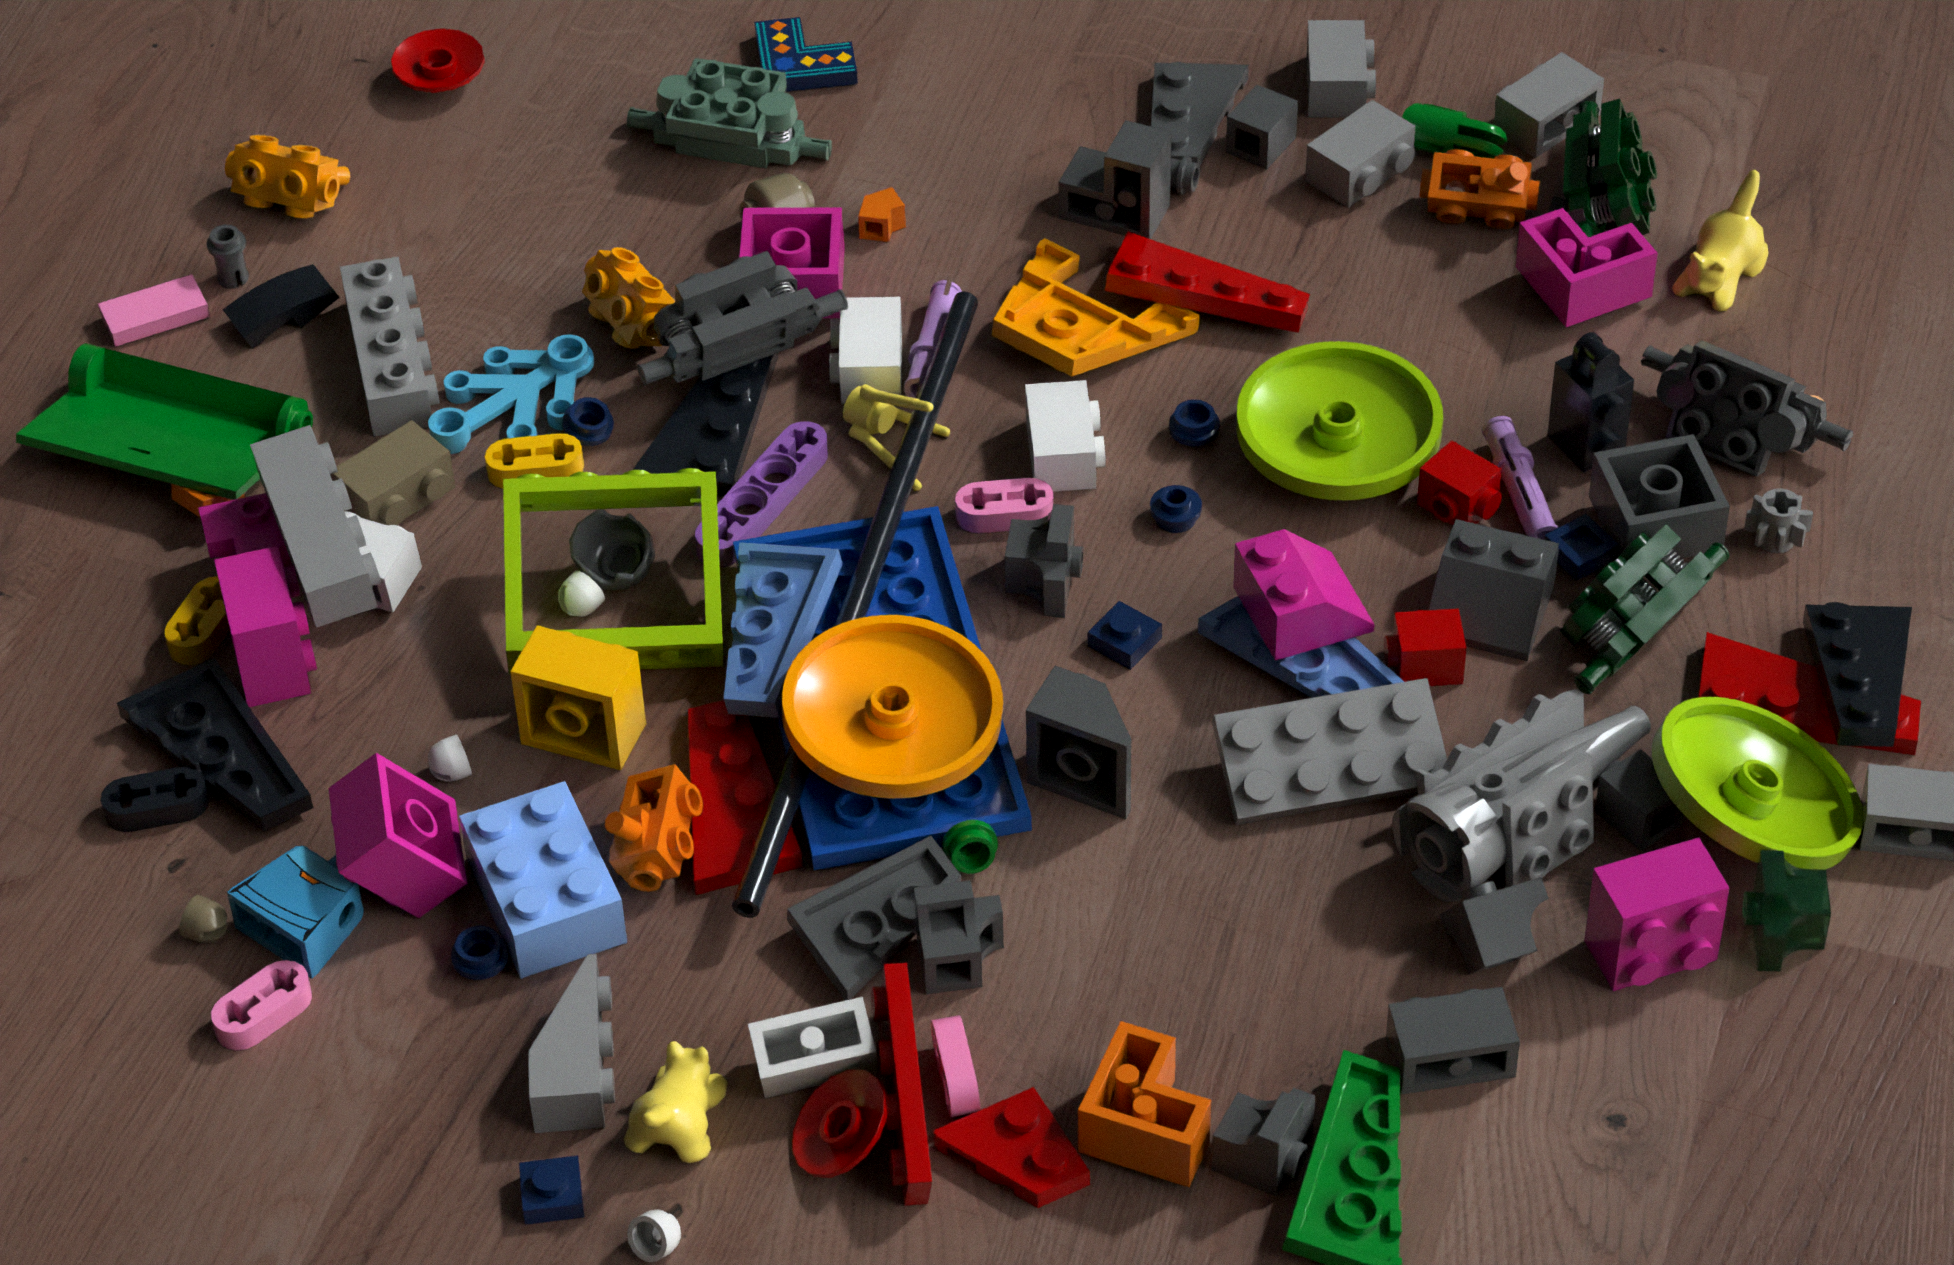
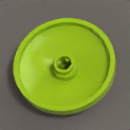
[1236,341,1443,500]
[1651,697,1863,872]

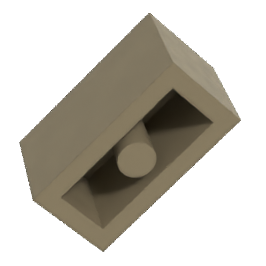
[330,420,456,525]

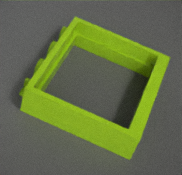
[503,468,723,674]

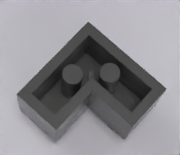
[1059,120,1171,239]

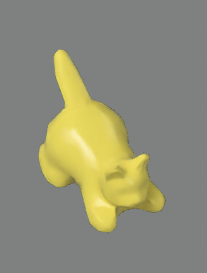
[1672,170,1768,312]
[624,1041,728,1163]

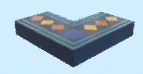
[754,17,858,92]

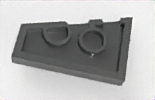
[1151,62,1249,165]
[787,836,961,1001]

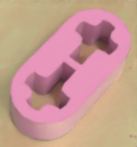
[955,478,1053,533]
[211,960,312,1051]
[931,1015,980,1118]

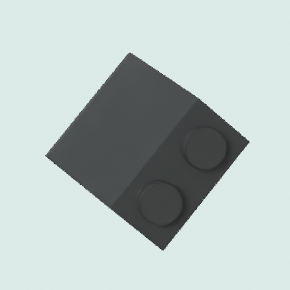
[1429,519,1559,661]
[1026,666,1131,819]

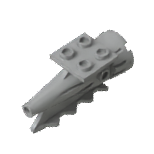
[1392,689,1651,902]

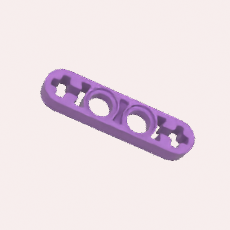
[695,421,828,567]

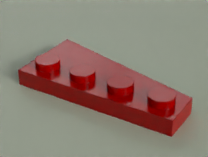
[1105,232,1310,333]
[1698,632,1921,755]
[688,700,803,895]

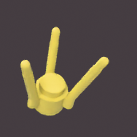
[843,384,950,491]

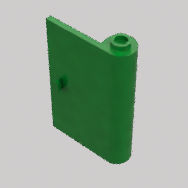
[16,343,313,500]

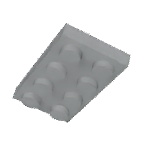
[1212,678,1447,825]

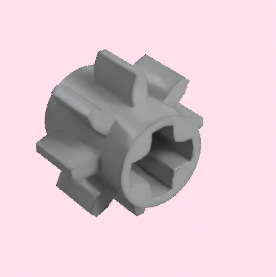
[1744,488,1813,553]

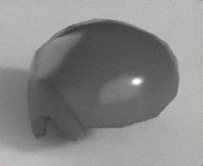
[569,509,655,590]

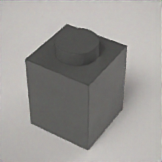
[1226,85,1298,169]
[1595,749,1683,851]

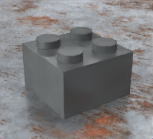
[1589,434,1730,559]

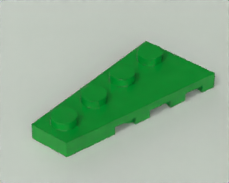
[1282,1050,1402,1265]

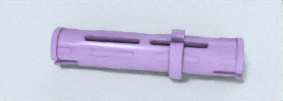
[904,280,962,398]
[1482,416,1558,540]

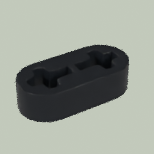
[100,767,209,832]

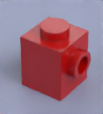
[1417,440,1502,525]
[1384,608,1467,686]

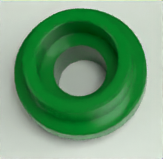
[942,820,998,874]

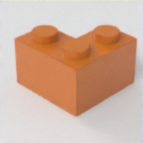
[1078,1021,1211,1188]

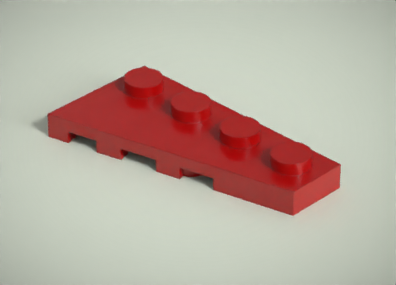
[871,963,932,1206]

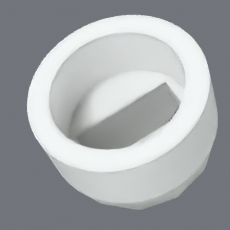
[558,570,605,617]
[428,734,472,782]
[627,1210,681,1262]

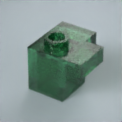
[1742,850,1831,972]

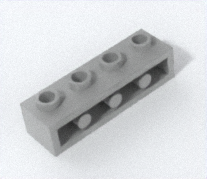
[340,256,440,437]
[250,425,381,628]

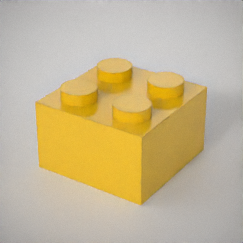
[510,625,646,770]

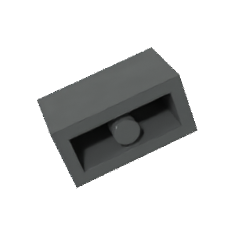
[1386,987,1520,1094]

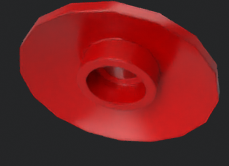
[391,28,485,93]
[792,1069,888,1178]

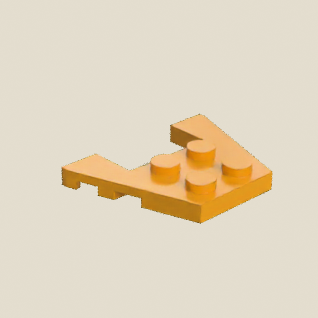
[992,238,1200,377]

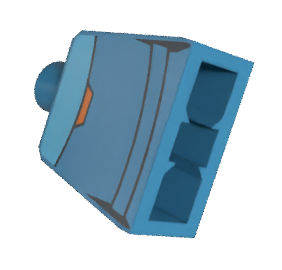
[227,846,364,978]

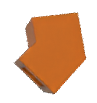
[858,187,906,242]

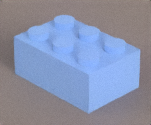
[459,781,627,979]

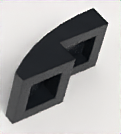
[223,264,340,348]

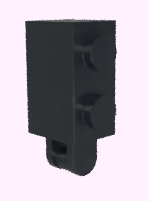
[1547,332,1634,473]

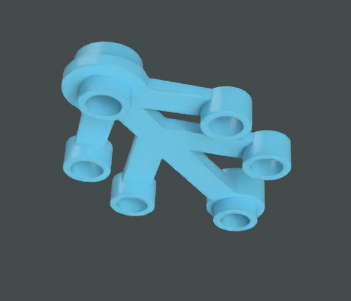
[428,335,594,454]

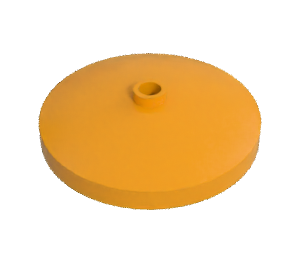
[782,615,1003,798]

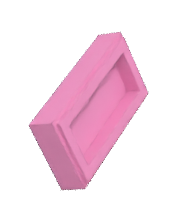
[98,274,210,347]

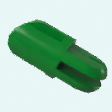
[1402,103,1507,159]

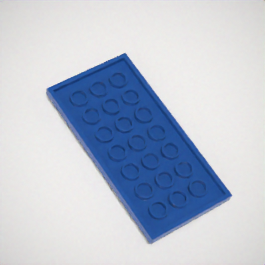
[733,506,1032,870]

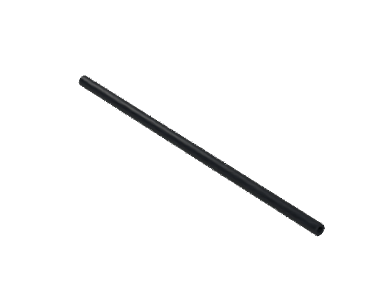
[732,292,978,918]

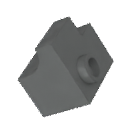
[1005,504,1084,618]
[1440,877,1549,975]
[914,880,1004,995]
[1211,1088,1315,1196]

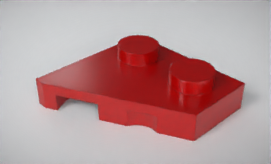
[933,1087,1090,1208]

